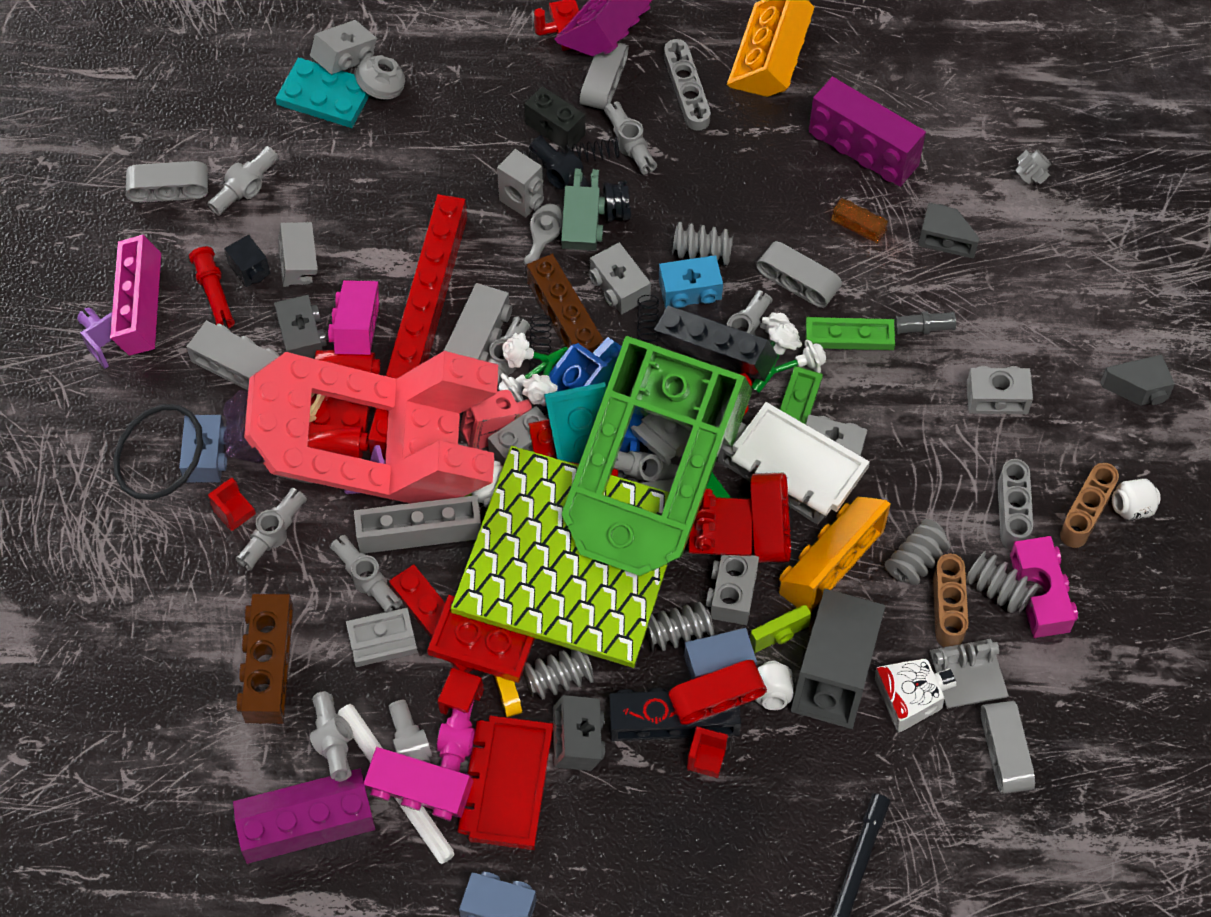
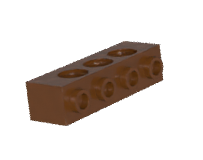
[526,253,604,353]
[237,594,294,724]

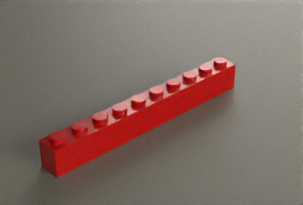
[368,194,467,459]

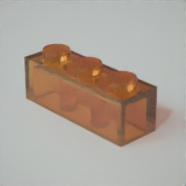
[831,198,888,244]

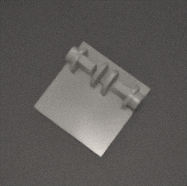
[930,639,1009,709]

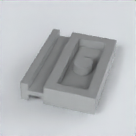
[631,414,692,465]
[346,607,418,667]

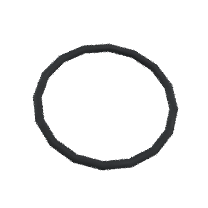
[113,404,203,500]

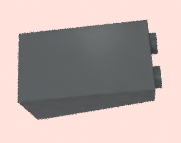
[791,588,886,729]

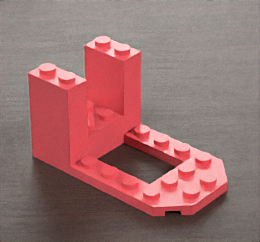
[244,351,498,503]

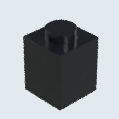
[224,235,271,287]

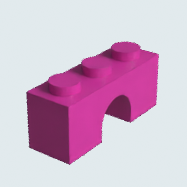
[1010,536,1078,638]

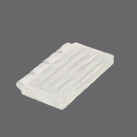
[732,402,870,516]

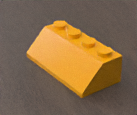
[727,0,815,97]
[779,496,891,612]

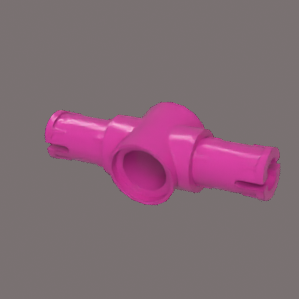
[437,701,475,772]

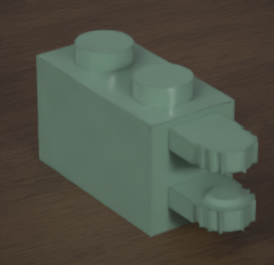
[561,168,605,251]

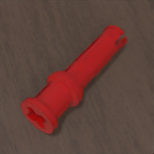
[189,246,235,329]

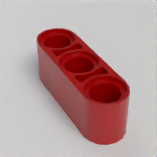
[751,472,791,563]
[668,660,767,725]

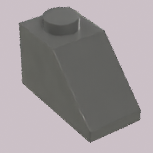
[918,203,979,259]
[1100,355,1175,406]

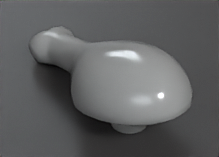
[524,204,563,266]

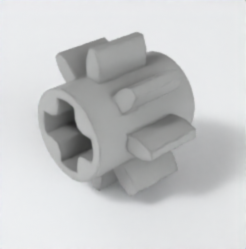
[1016,150,1051,184]

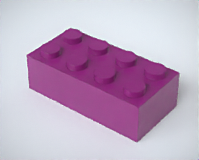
[809,76,926,187]

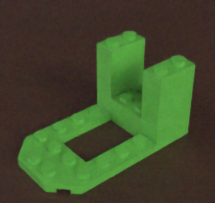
[562,336,753,576]

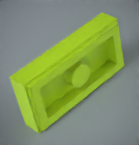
[750,605,811,653]

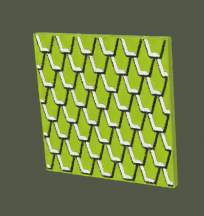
[451,446,670,668]

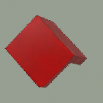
[208,478,256,532]
[438,668,484,714]
[687,727,728,778]

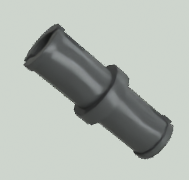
[895,311,956,335]

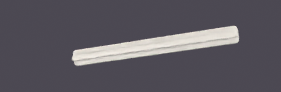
[338,704,454,864]

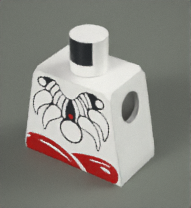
[875,659,956,733]

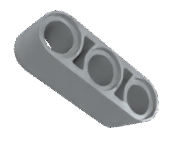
[580,42,629,110]
[126,161,208,202]
[756,241,842,308]
[998,459,1033,550]
[981,701,1035,794]

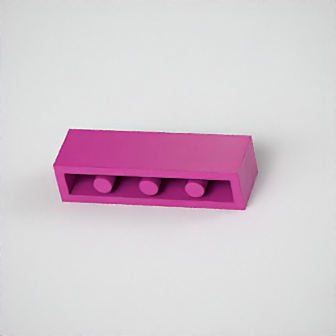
[110,235,161,356]

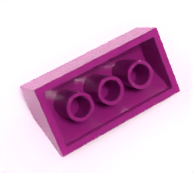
[555,0,652,56]
[233,768,376,864]

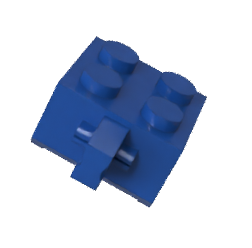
[549,337,622,392]

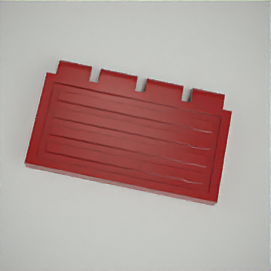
[457,715,553,850]

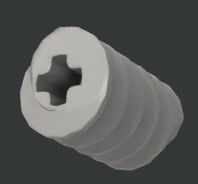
[672,222,734,265]
[885,518,951,585]
[966,550,1038,613]
[646,602,715,653]
[524,649,594,700]

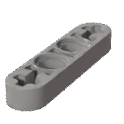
[664,39,711,131]

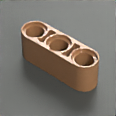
[1060,463,1119,548]
[933,553,968,647]

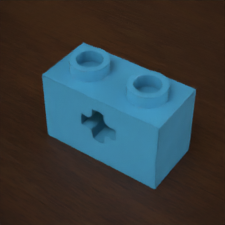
[659,255,723,308]

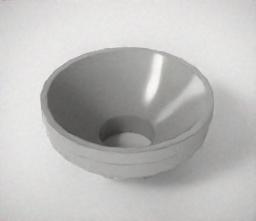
[355,55,405,99]

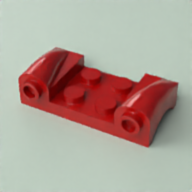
[307,350,380,459]

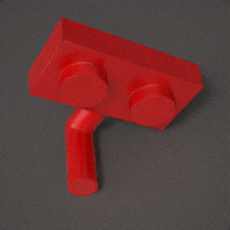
[534,0,579,51]

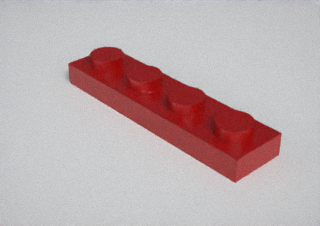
[389,564,473,673]

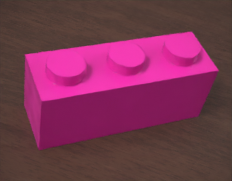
[328,280,380,355]
[363,747,474,821]

